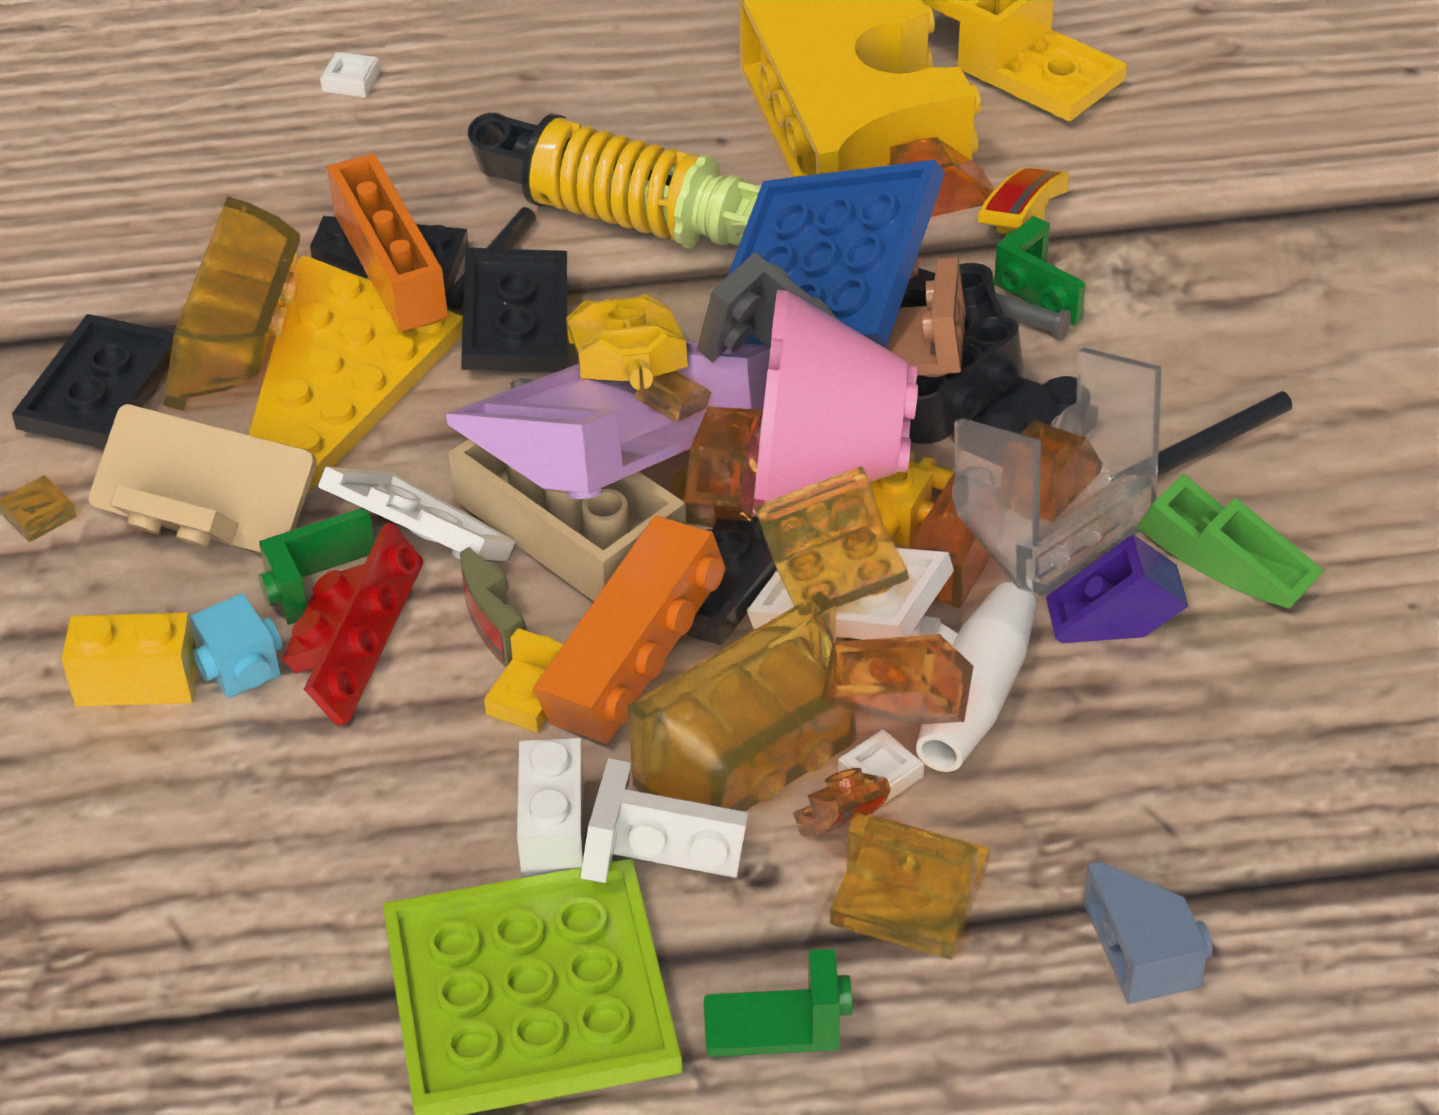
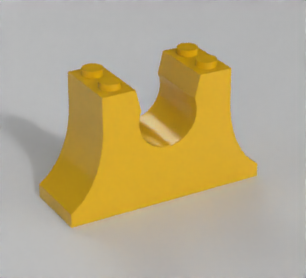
[739,0,981,179]

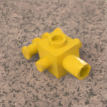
[845,451,961,548]

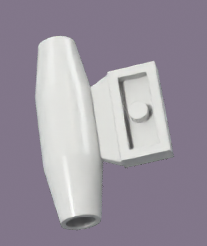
[845,582,1036,772]

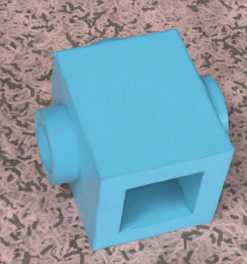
[189,593,283,699]

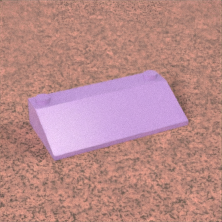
[446,340,770,499]

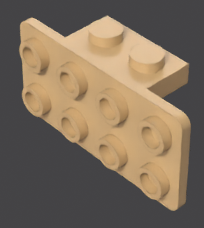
[88,404,317,554]

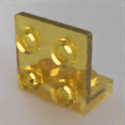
[754,466,909,620]

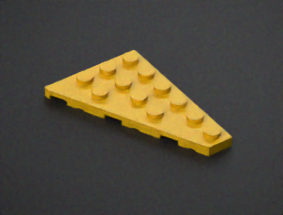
[248,255,463,494]

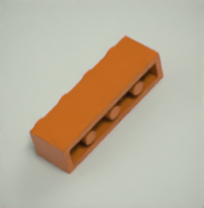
[327,153,448,332]
[532,515,726,744]

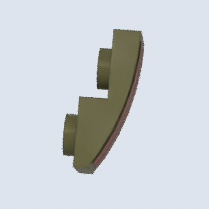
[460,547,527,667]

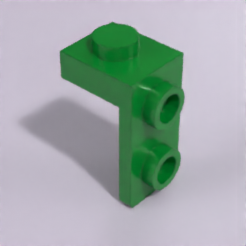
[994,216,1085,326]
[258,508,375,625]
[703,949,852,1057]

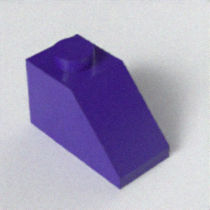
[1046,534,1188,643]

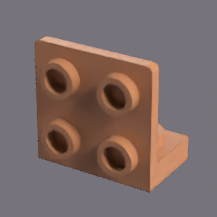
[884,257,966,377]

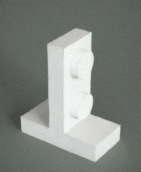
[581,758,749,883]

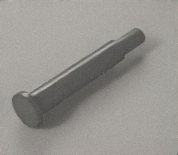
[995,293,1071,340]

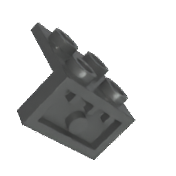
[697,252,838,362]

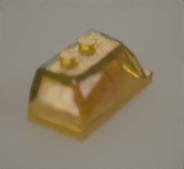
[164,196,301,411]
[627,591,857,812]

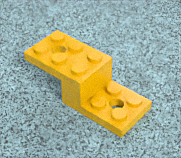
[922,0,1127,122]

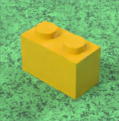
[61,612,198,706]

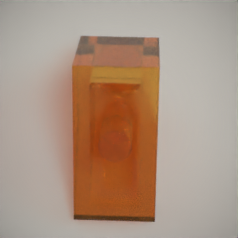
[890,137,995,217]
[822,634,974,725]

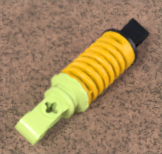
[467,112,761,249]

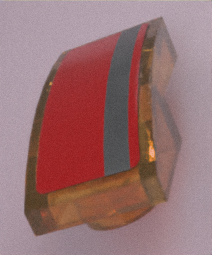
[793,768,891,837]

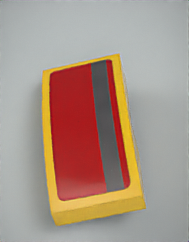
[978,167,1069,234]

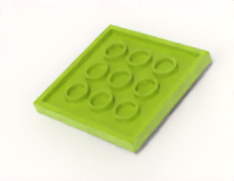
[382,858,682,1115]

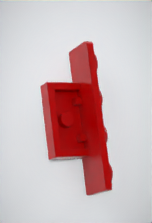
[281,522,423,726]

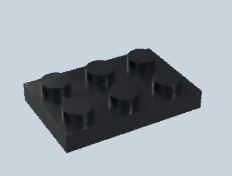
[461,247,567,372]
[11,314,183,449]

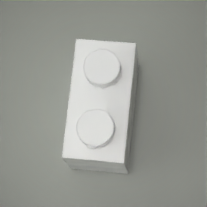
[517,738,585,878]

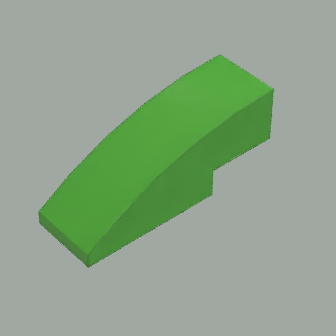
[1136,473,1324,609]

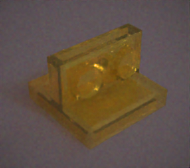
[830,813,990,960]

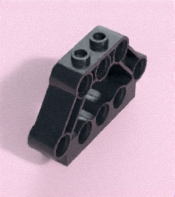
[900,263,1024,444]

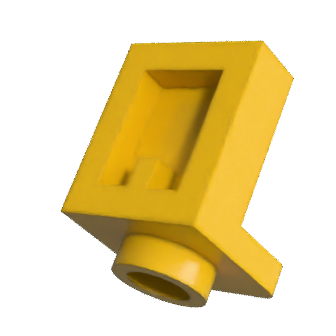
[484,628,563,733]

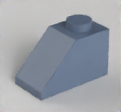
[1083,861,1213,1004]

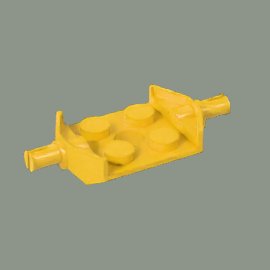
[566,294,688,390]

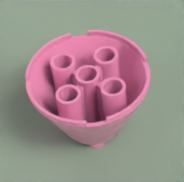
[753,290,918,517]

